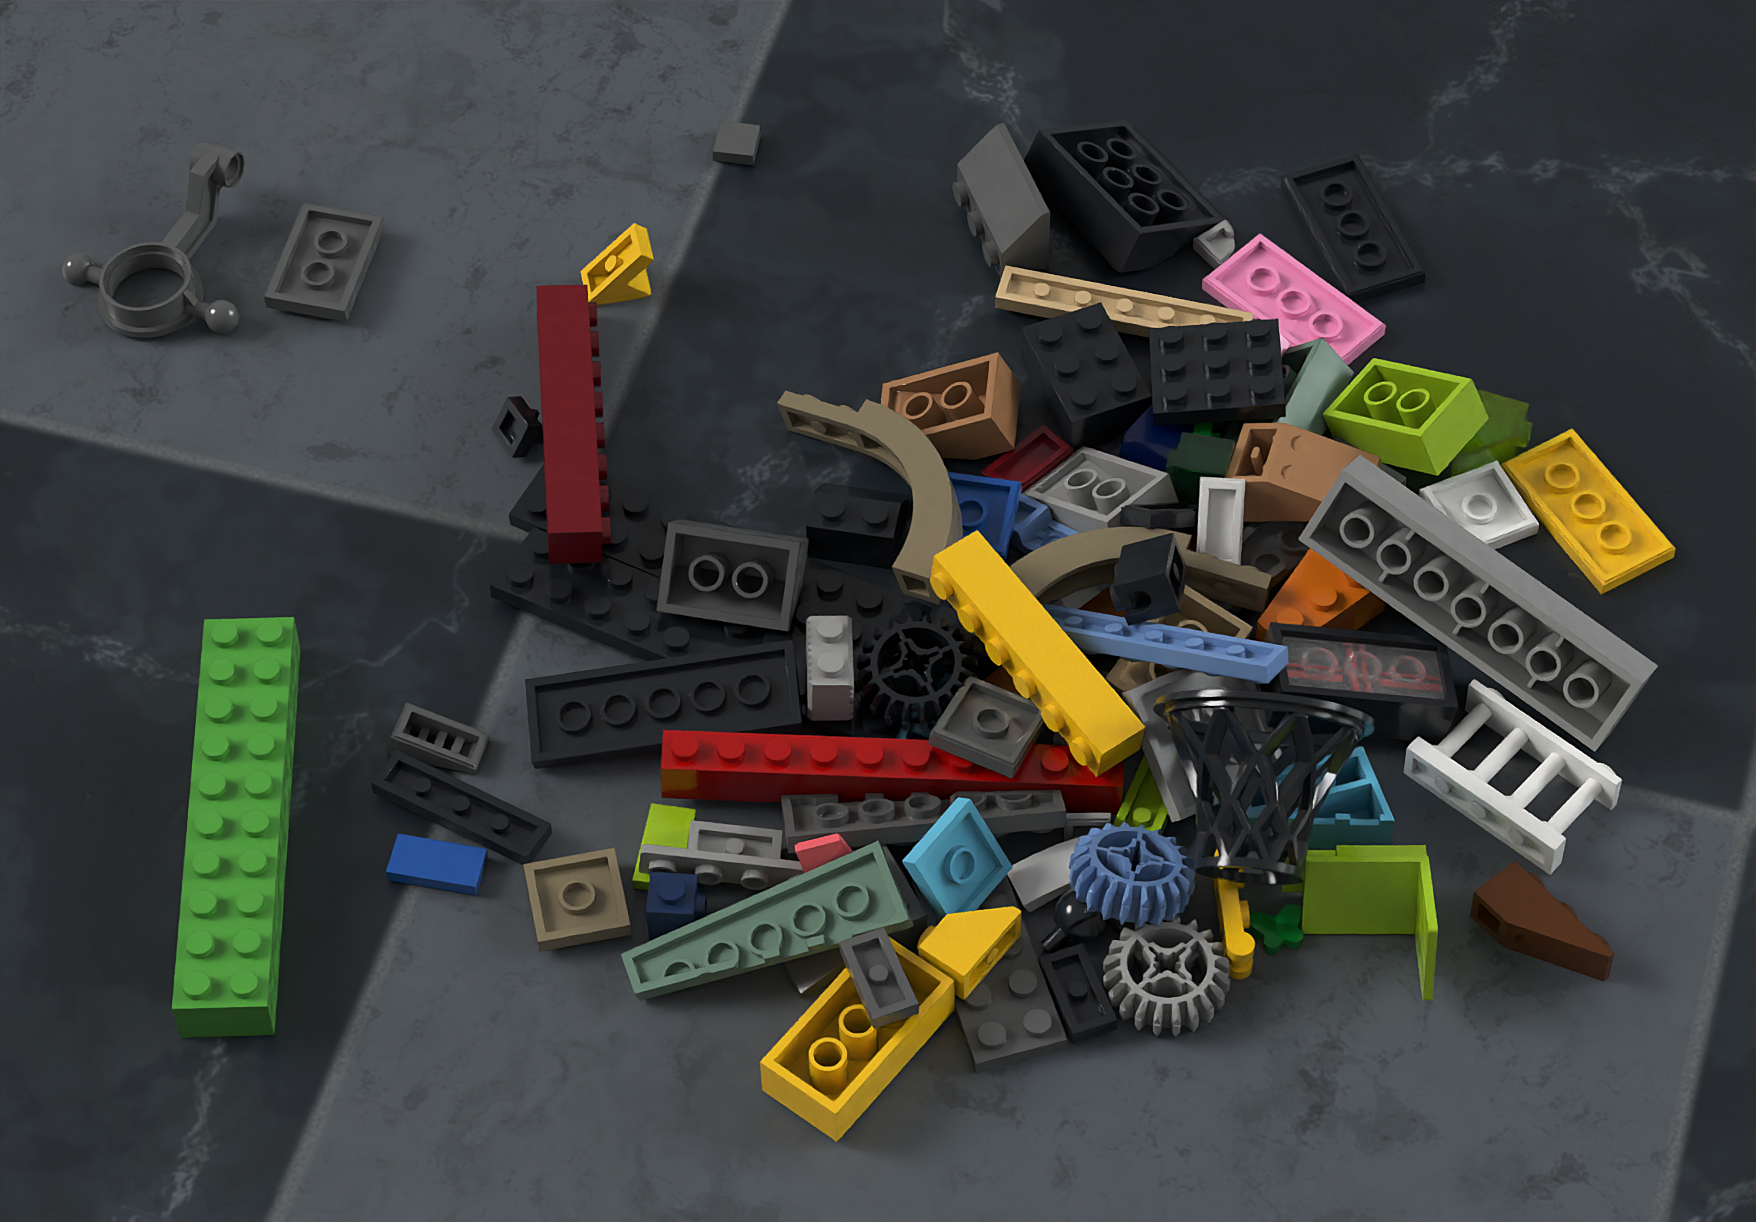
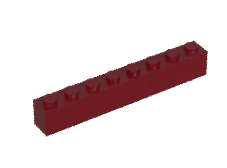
[536,285,611,564]

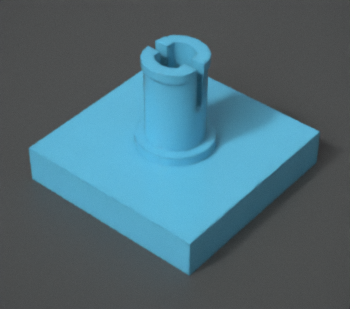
[902,797,1013,921]

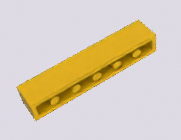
[930,530,1146,777]

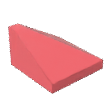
[794,833,852,873]

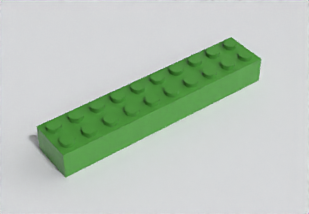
[172,617,301,1038]

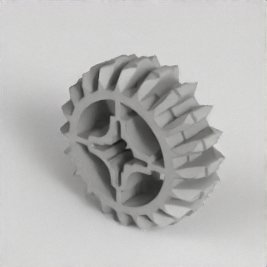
[1103,914,1230,1037]

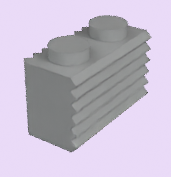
[806,616,854,721]

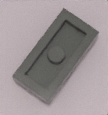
[839,927,919,1029]

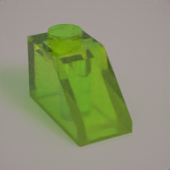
[1450,390,1533,478]

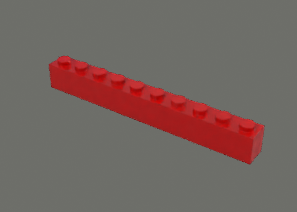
[661,730,1124,816]

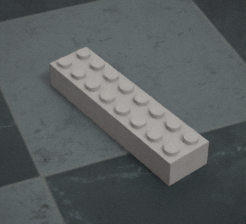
[1298,455,1658,752]

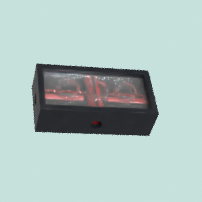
[1261,622,1459,743]

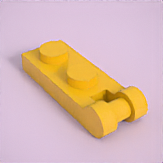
[1212,849,1255,980]

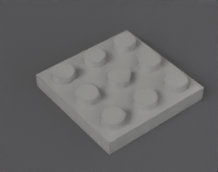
[1121,668,1282,822]

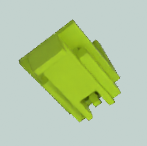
[1281,845,1438,1000]

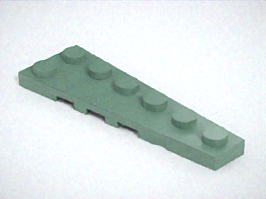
[621,841,913,1001]

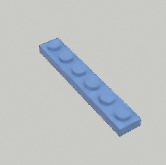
[1043,604,1289,684]

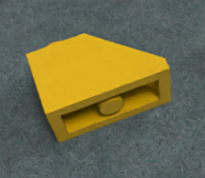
[917,906,1021,1000]

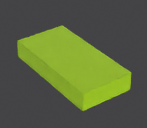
[632,803,697,891]

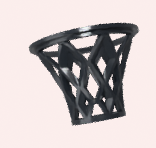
[1153,690,1375,885]

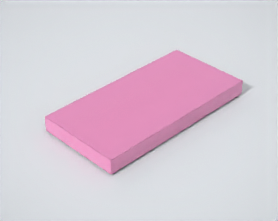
[1202,234,1386,365]

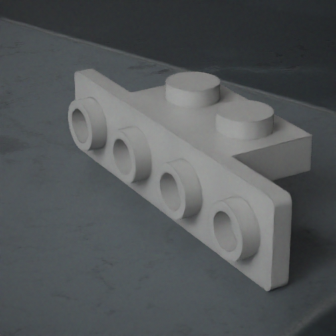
[639,820,804,890]

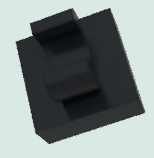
[492,396,543,458]

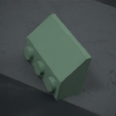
[1219,338,1354,459]

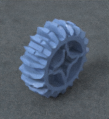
[1068,821,1196,928]

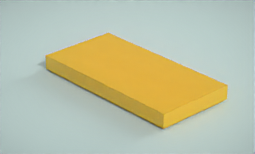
[1501,428,1676,595]

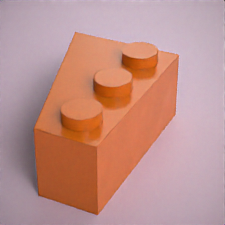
[1256,548,1385,642]

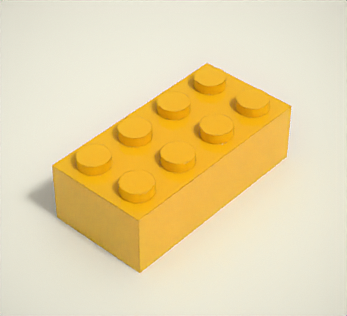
[760,936,955,1142]

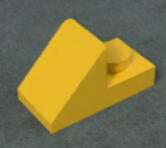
[580,223,654,306]

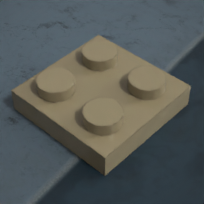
[523,847,632,952]

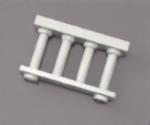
[1403,679,1622,875]

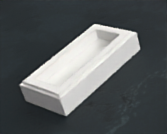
[1196,477,1245,565]

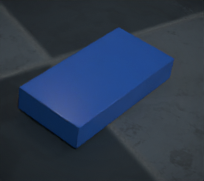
[386,834,488,896]

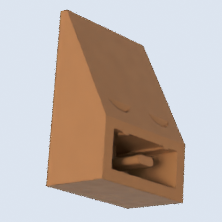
[1225,423,1381,522]

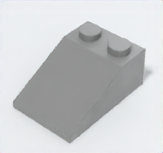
[1022,446,1179,533]

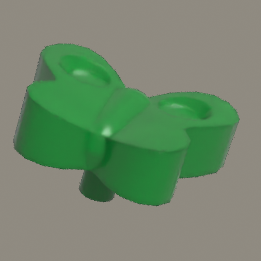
[1248,903,1304,955]

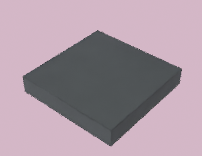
[928,676,1046,778]

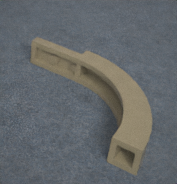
[777,391,963,605]
[963,527,1272,657]

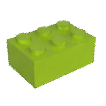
[1322,358,1489,476]

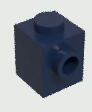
[646,872,707,941]

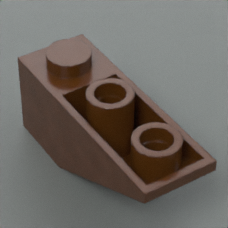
[1470,861,1614,981]

